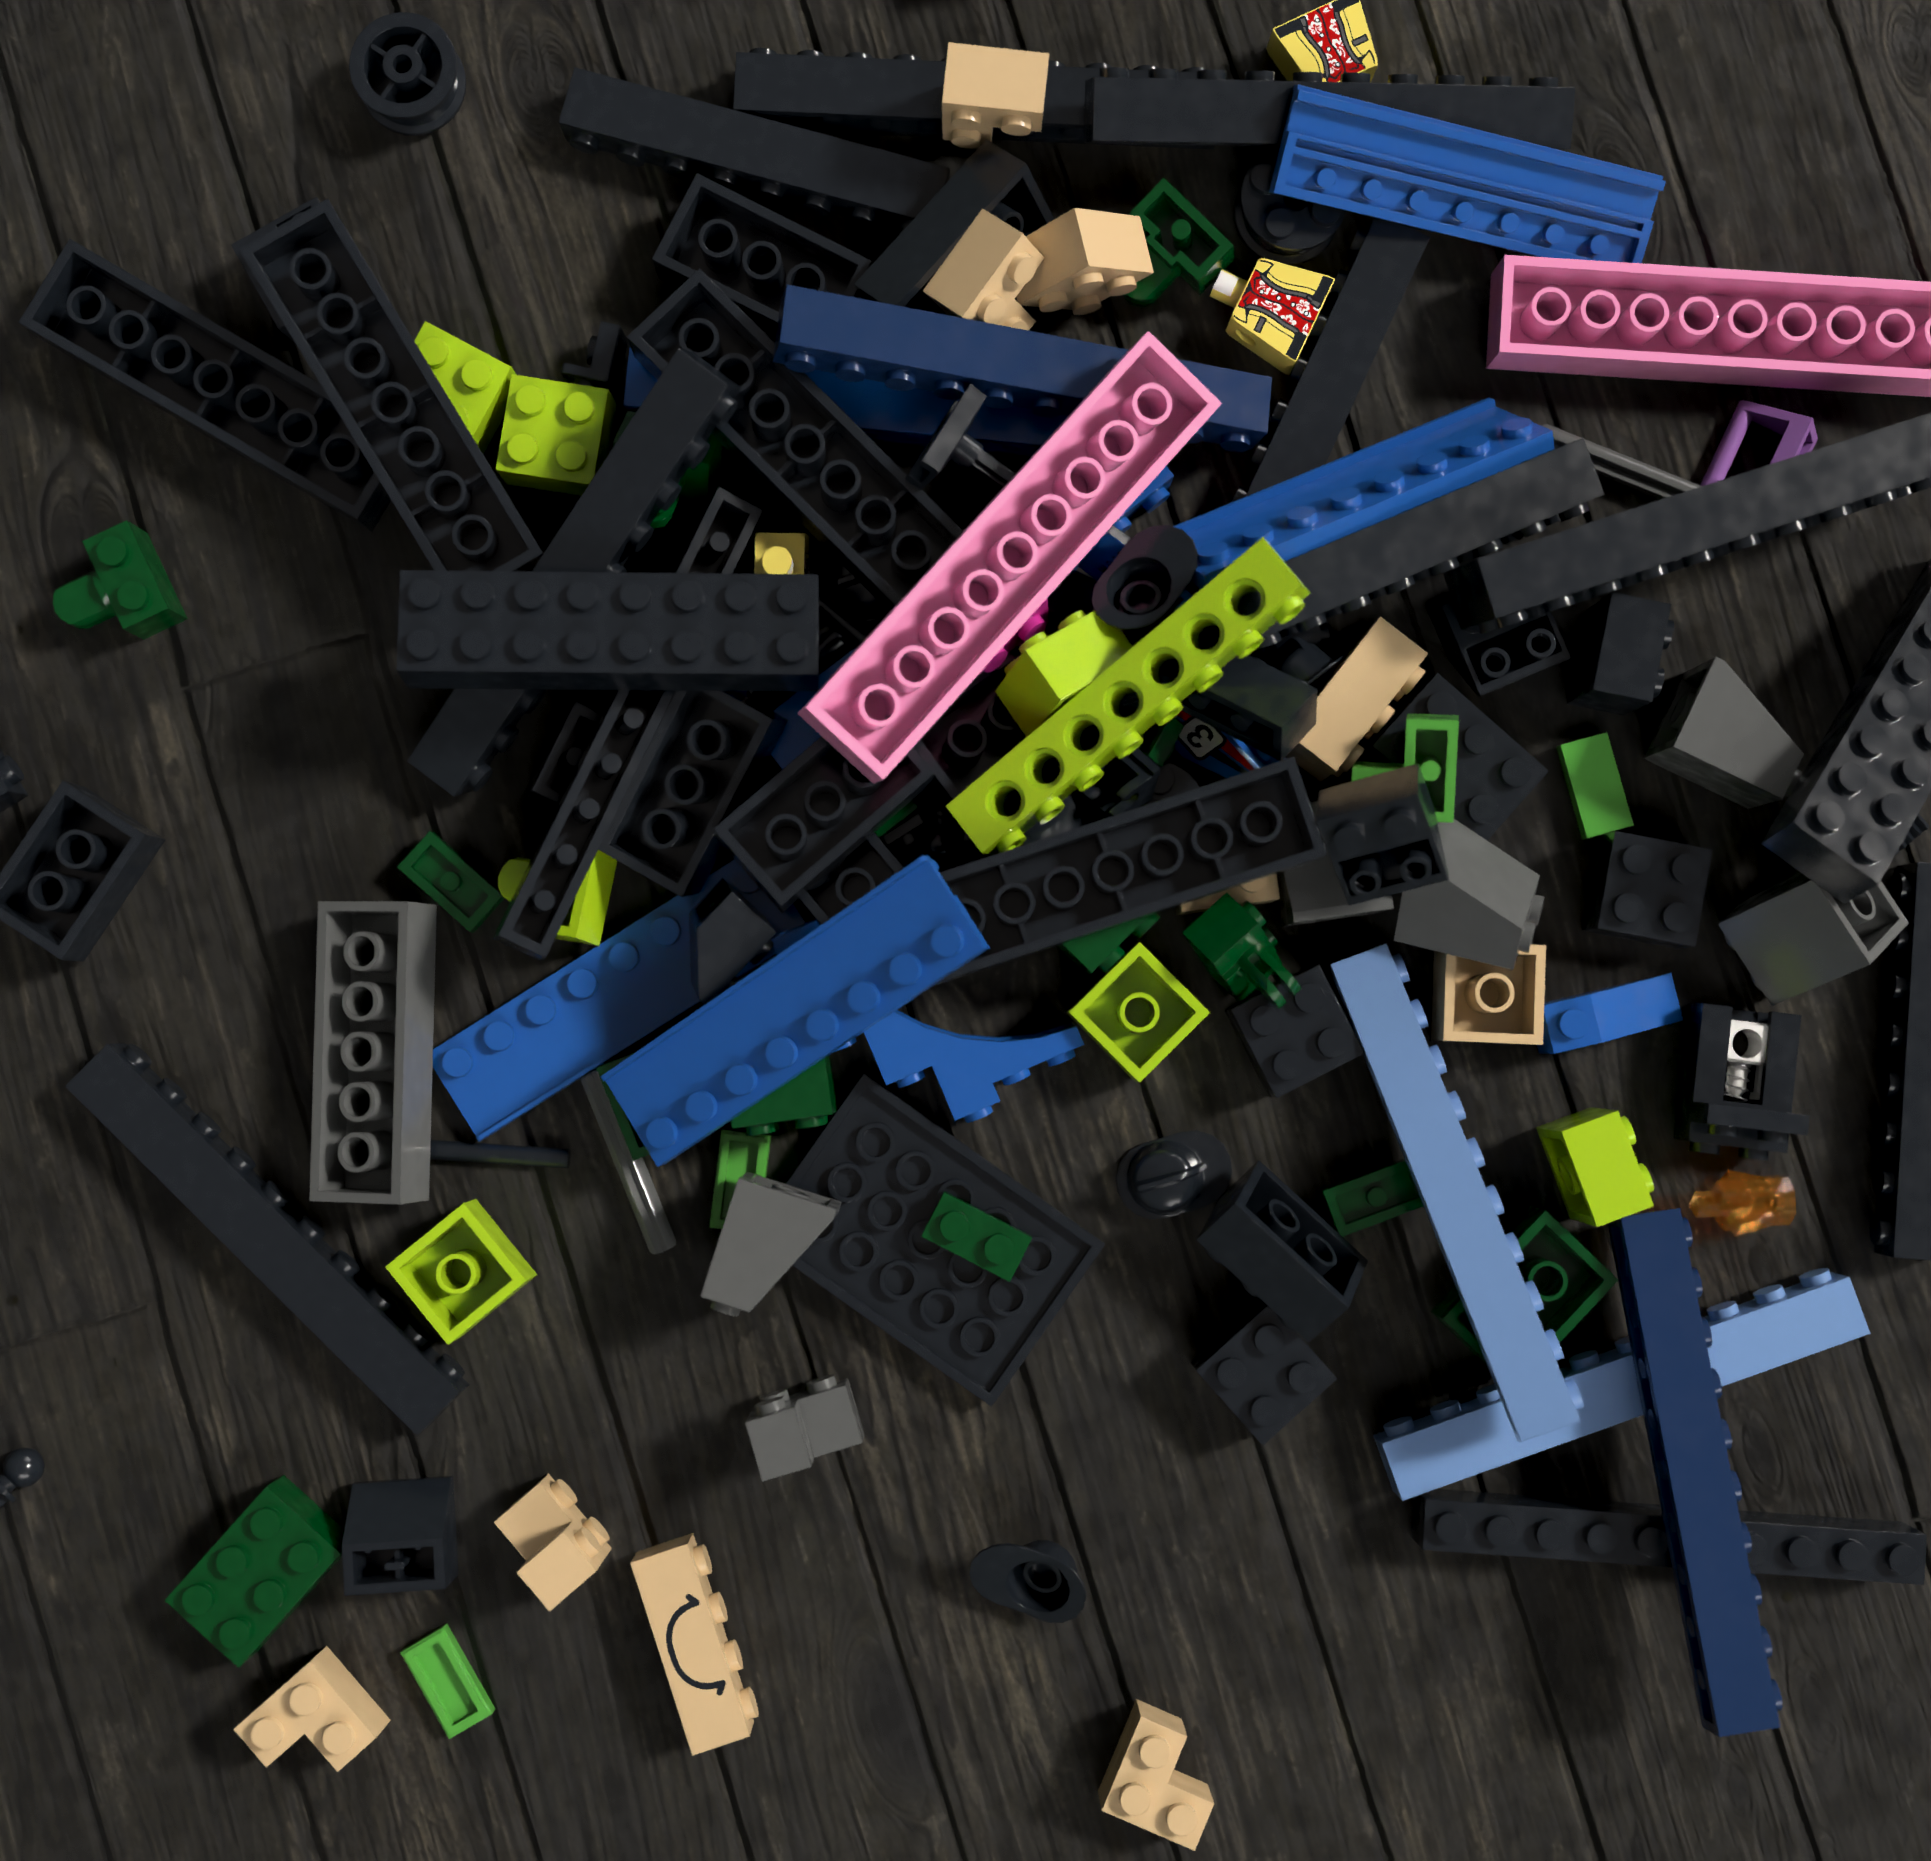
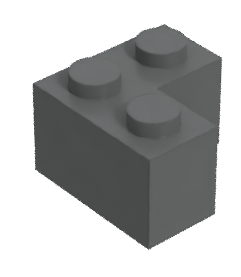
[745,1374,865,1482]

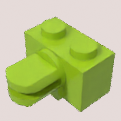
[498,850,617,946]

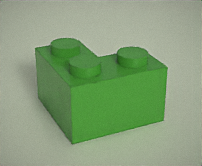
[1351,713,1459,823]

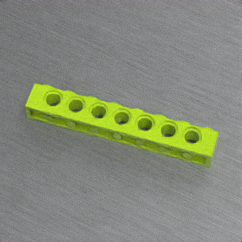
[946,537,1310,855]

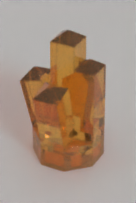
[1689,1170,1796,1236]

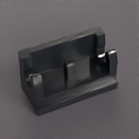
[1045,725,1161,818]

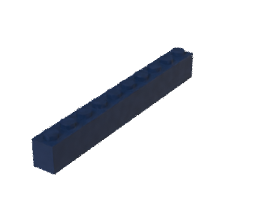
[773,285,1272,452]
[1607,1208,1783,1737]

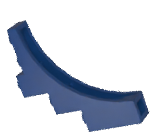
[771,918,1084,1123]

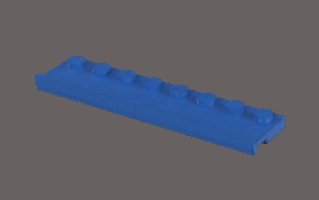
[1269,85,1666,263]
[1173,398,1555,589]
[600,855,990,1167]
[433,859,806,1142]

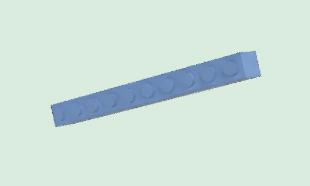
[1330,943,1584,1442]
[1373,1268,1870,1501]

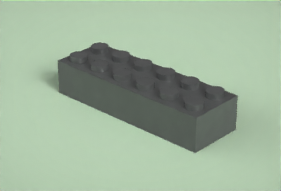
[309,901,437,1205]

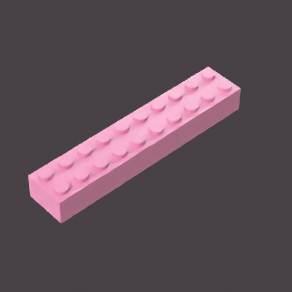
[1486,255,1931,397]
[797,331,1222,784]

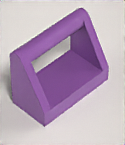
[1700,400,1818,486]

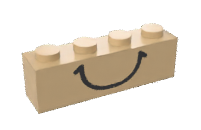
[630,1533,758,1756]

